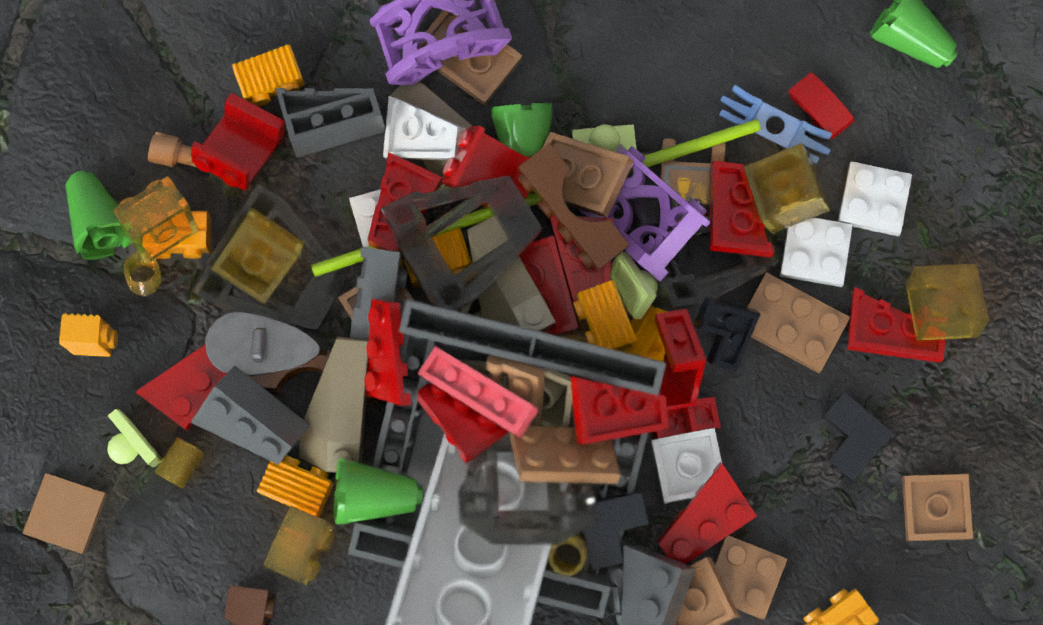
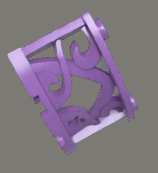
[370,0,512,85]
[579,144,711,282]

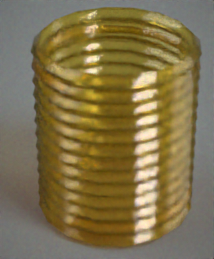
[124,252,161,296]
[155,437,205,489]
[549,532,588,576]

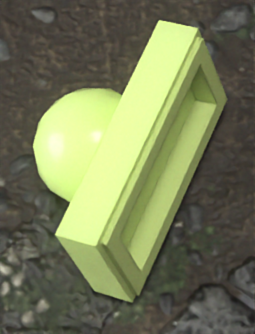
[572,124,636,152]
[610,252,658,319]
[107,409,162,468]

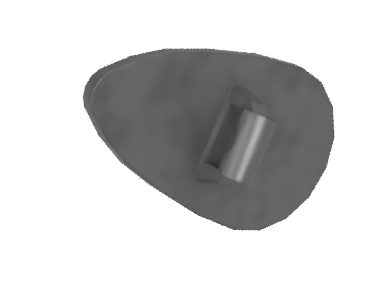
[205,312,320,375]

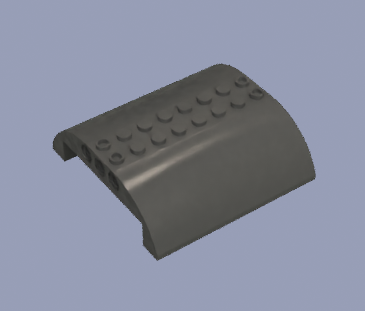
[348,299,666,618]

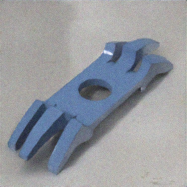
[719,85,832,164]

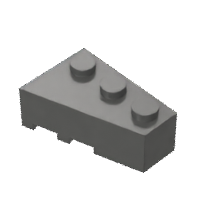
[275,88,385,158]
[350,247,409,340]
[191,365,310,465]
[621,545,695,625]

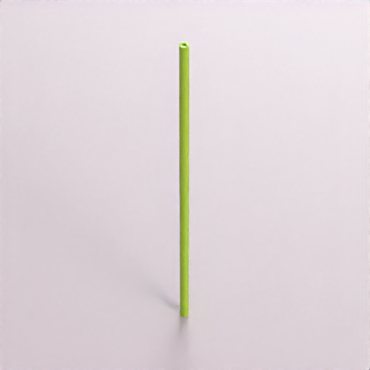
[311,119,761,277]

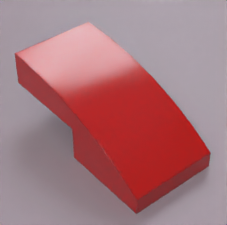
[788,72,855,140]
[652,397,721,440]

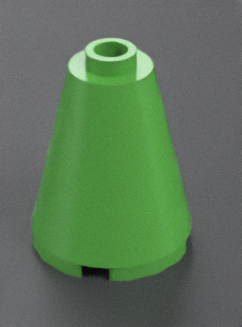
[869,0,958,68]
[491,103,553,157]
[66,171,136,260]
[334,459,423,525]

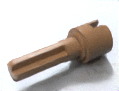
[148,131,196,167]

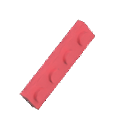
[417,346,538,438]

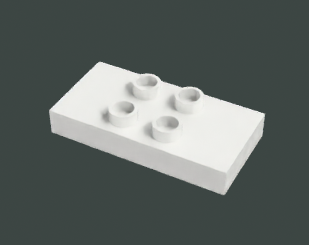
[386,431,568,625]

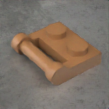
[487,355,545,426]

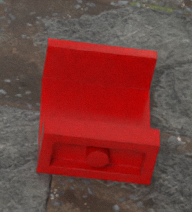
[191,93,285,191]
[442,126,531,219]
[654,309,706,411]

